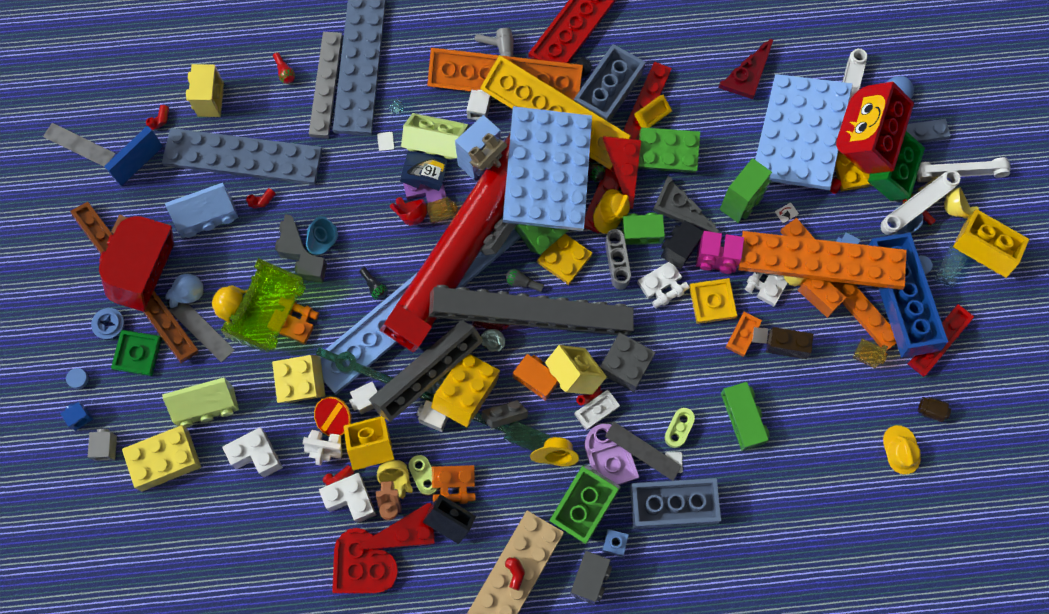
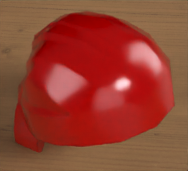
[390,197,428,226]

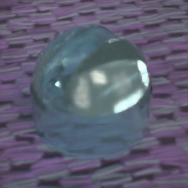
[387,97,404,114]

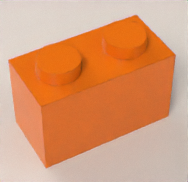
[798,279,847,318]
[513,354,559,401]

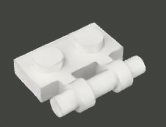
[637,262,690,308]
[745,272,787,307]

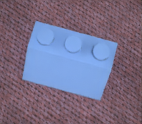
[165,183,239,238]

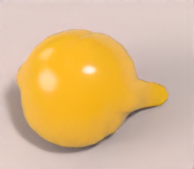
[212,285,250,328]

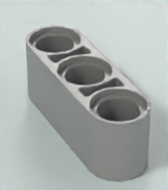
[605,229,631,290]

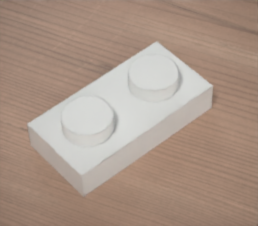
[574,389,620,431]

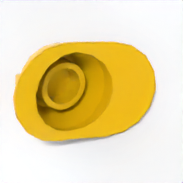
[593,189,630,234]
[883,425,921,474]
[530,437,579,467]

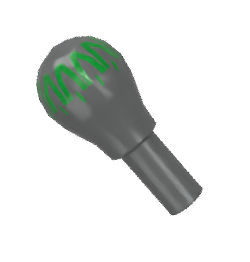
[506,269,544,292]

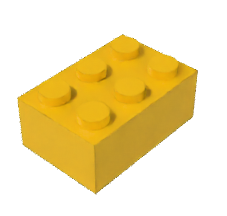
[953,209,1029,278]
[431,354,500,427]

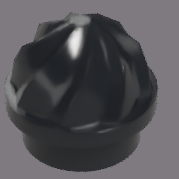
[574,56,592,76]

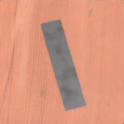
[43,123,115,166]
[169,302,234,362]
[605,422,681,481]

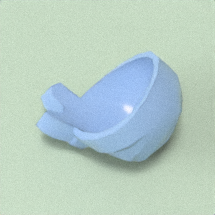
[165,274,203,308]

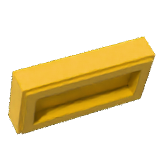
[634,94,672,128]

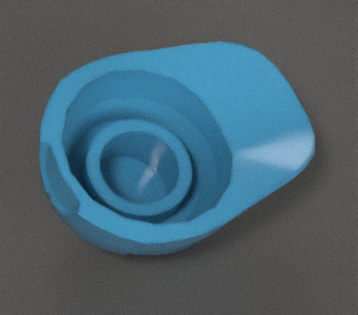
[306,216,338,255]

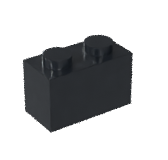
[661,220,704,269]
[423,494,476,544]

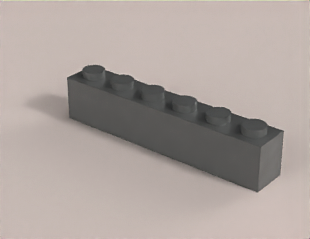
[369,320,483,422]

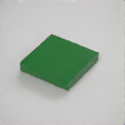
[111,330,162,377]

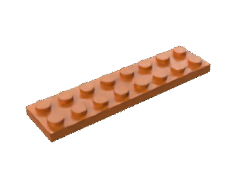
[427,48,583,100]
[738,231,906,290]

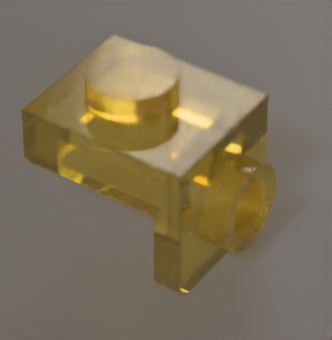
[426,197,458,224]
[852,338,888,368]

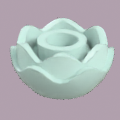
[481,329,505,352]

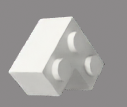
[222,427,283,478]
[319,473,377,523]

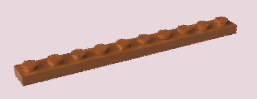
[70,202,198,363]

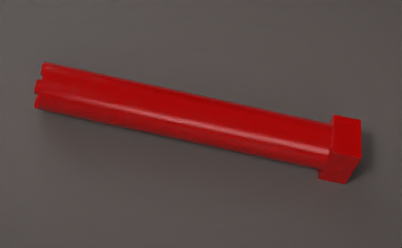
[379,134,510,353]

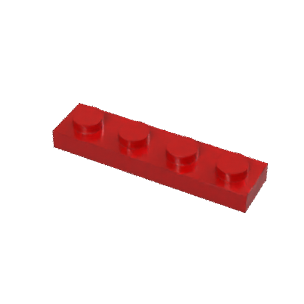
[907,304,974,377]

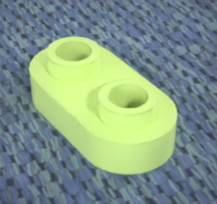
[665,408,695,448]
[409,455,438,496]

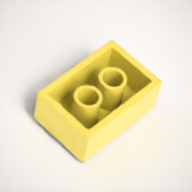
[122,425,201,491]

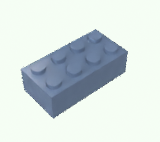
[574,44,646,122]
[630,478,721,529]

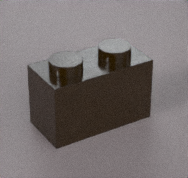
[766,327,814,359]

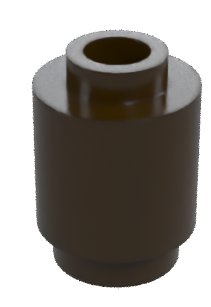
[918,397,951,422]

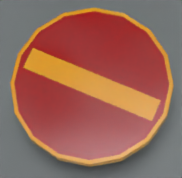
[314,396,351,436]

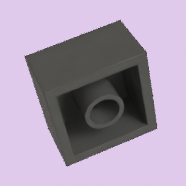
[600,332,656,392]
[569,551,612,605]

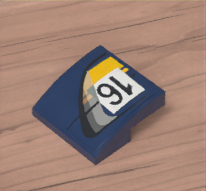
[400,152,448,191]

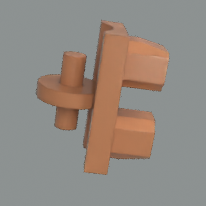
[376,481,401,520]

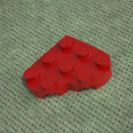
[332,528,398,594]

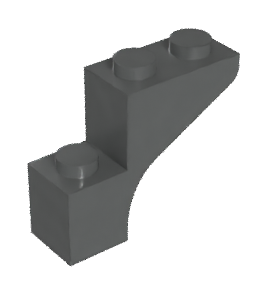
[275,214,327,283]

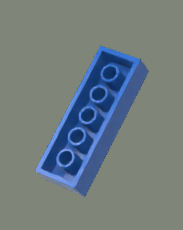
[869,232,948,358]

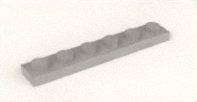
[309,32,343,139]

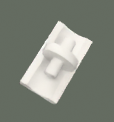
[303,430,342,466]

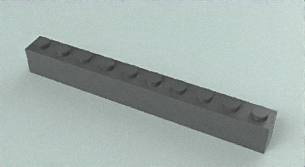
[429,285,634,336]

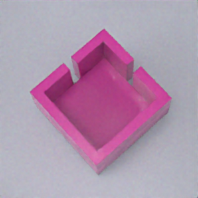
[696,231,744,274]

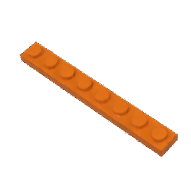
[780,218,896,352]

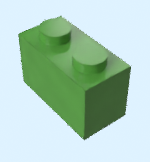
[622,213,665,245]

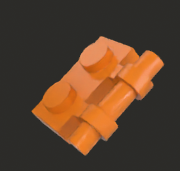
[268,298,319,344]
[432,465,476,504]

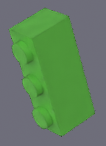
[721,382,769,451]

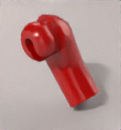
[146,105,169,130]
[246,188,276,208]
[576,385,603,405]
[323,465,354,486]
[505,557,525,591]

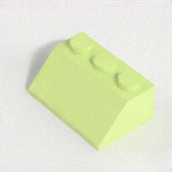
[401,113,468,159]
[162,378,239,428]

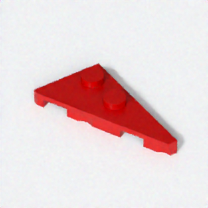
[603,136,641,209]
[359,503,435,550]

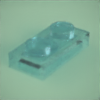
[933,244,968,289]

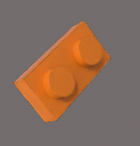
[725,312,762,357]

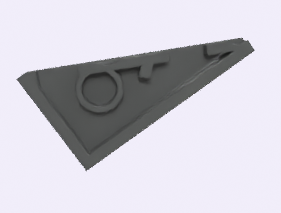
[653,176,719,233]

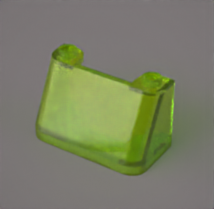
[221,258,306,353]

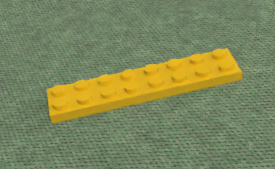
[480,55,631,170]

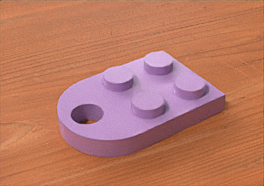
[585,424,639,485]

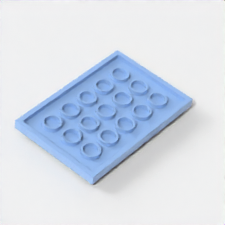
[755,74,852,190]
[503,106,592,231]

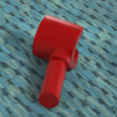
[829,178,841,194]

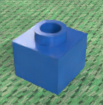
[60,402,93,431]

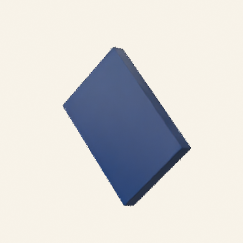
[104,126,163,186]

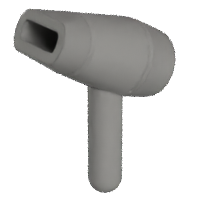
[475,28,514,57]

